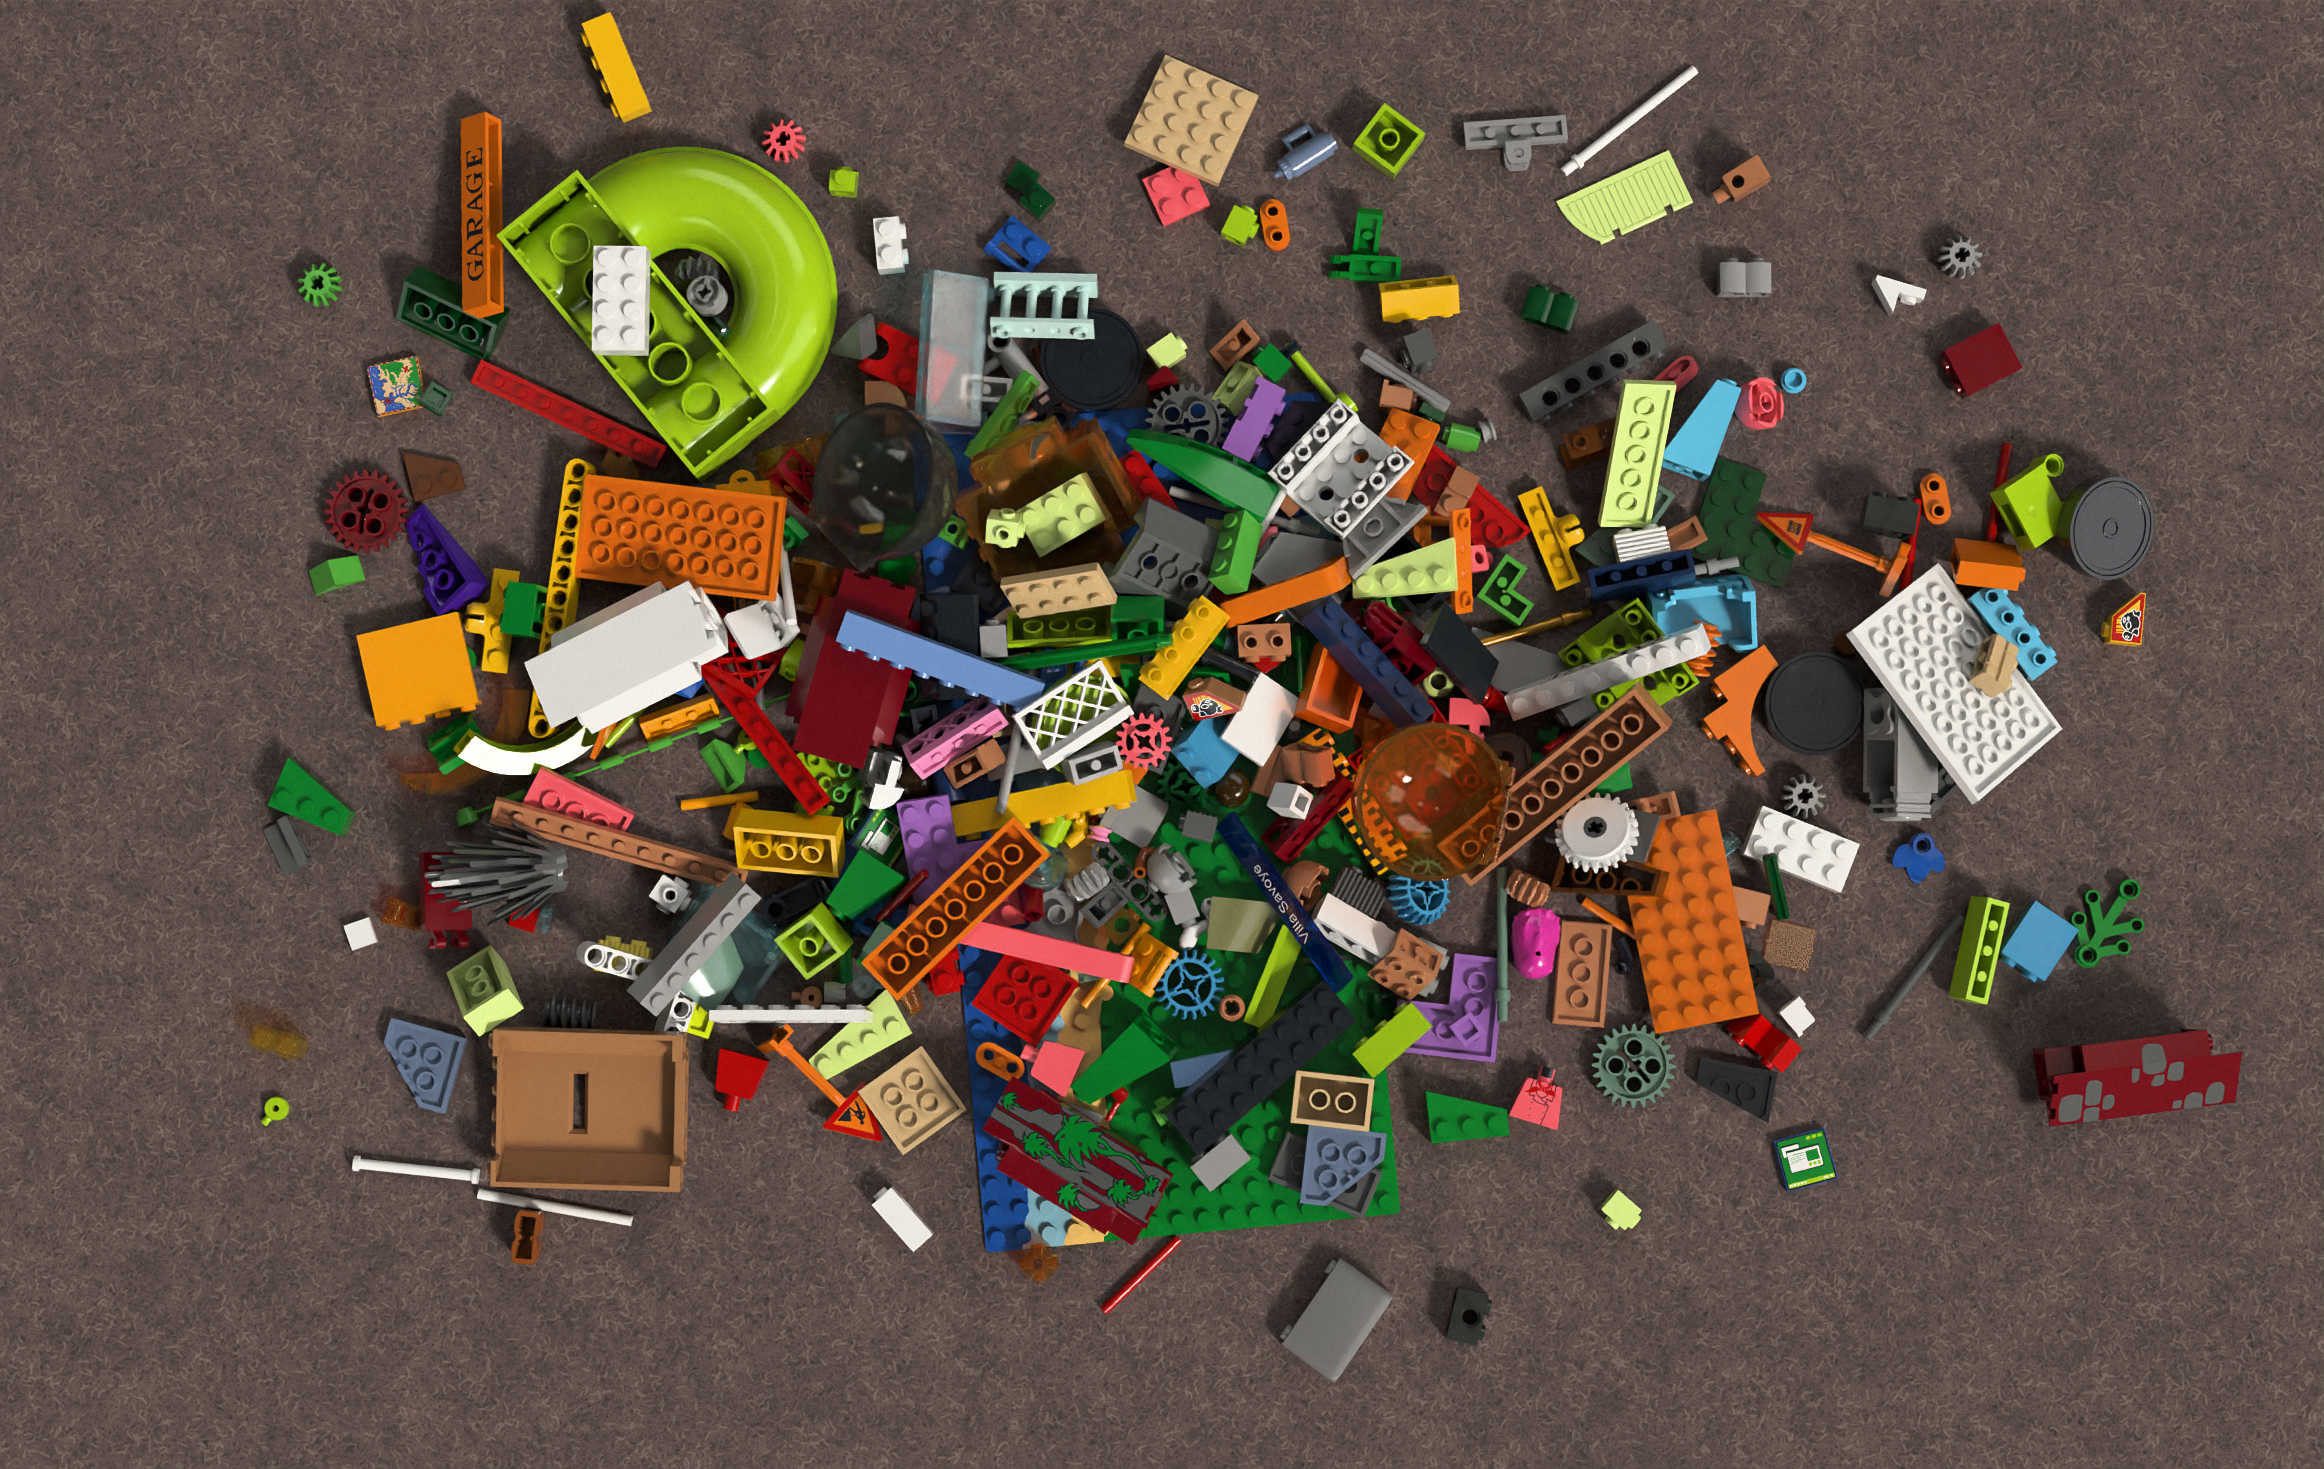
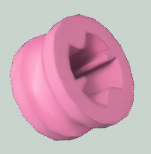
[1087,825,1112,843]

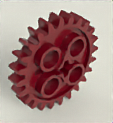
[324,469,410,554]

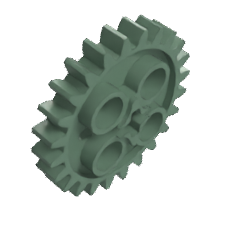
[1590,1024,1676,1108]

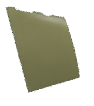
[1206,896,1286,954]

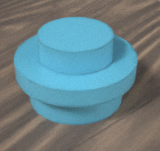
[1780,368,1806,394]

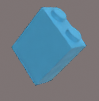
[1171,716,1240,788]
[1999,900,2079,983]

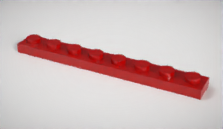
[470,359,668,470]
[701,656,831,816]

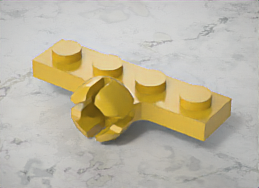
[1518,486,1584,591]
[465,568,520,674]

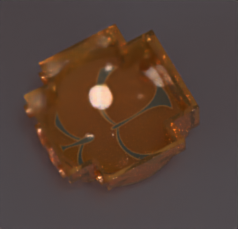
[953,415,1142,584]

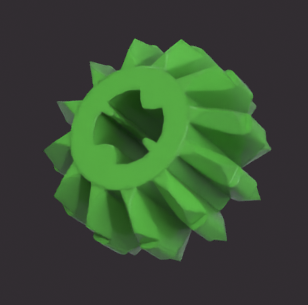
[298,263,342,307]

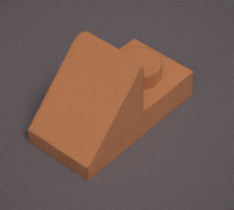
[1210,319,1260,371]
[1433,465,1480,516]

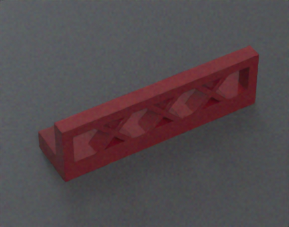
[764,447,866,545]
[1261,763,1359,864]

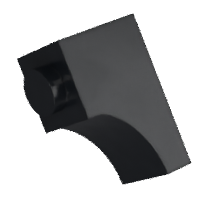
[909,700,941,752]

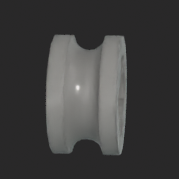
[1477,418,1497,444]

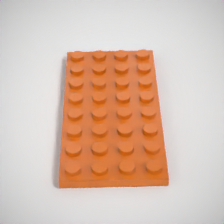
[574,474,787,601]
[1627,809,1759,1034]

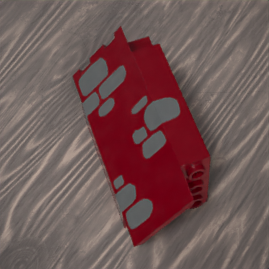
[2032,1028,2242,1127]

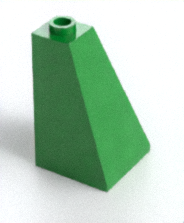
[1070,1011,1181,1105]

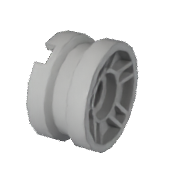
[687,275,728,317]

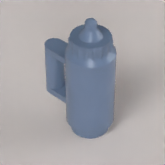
[1273,123,1338,180]

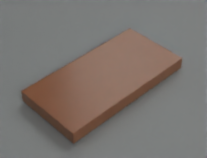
[1552,920,1612,1028]

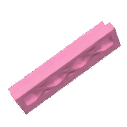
[902,694,1009,780]

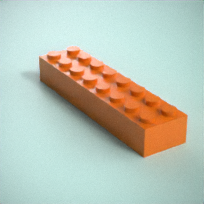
[861,816,1052,1001]

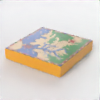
[366,355,425,417]

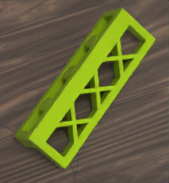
[1243,925,1306,1028]

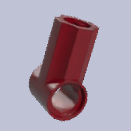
[1018,870,1045,922]

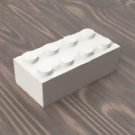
[592,246,650,356]
[1740,806,1860,893]

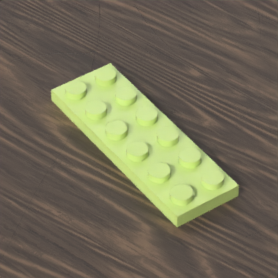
[1598,379,1676,528]

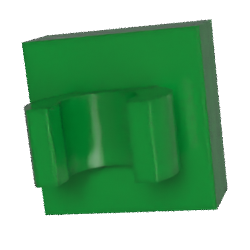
[783,516,809,551]

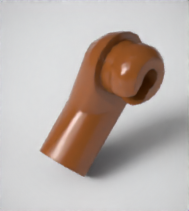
[1133,846,1156,879]

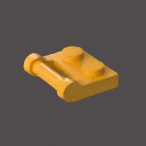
[1129,933,1179,997]

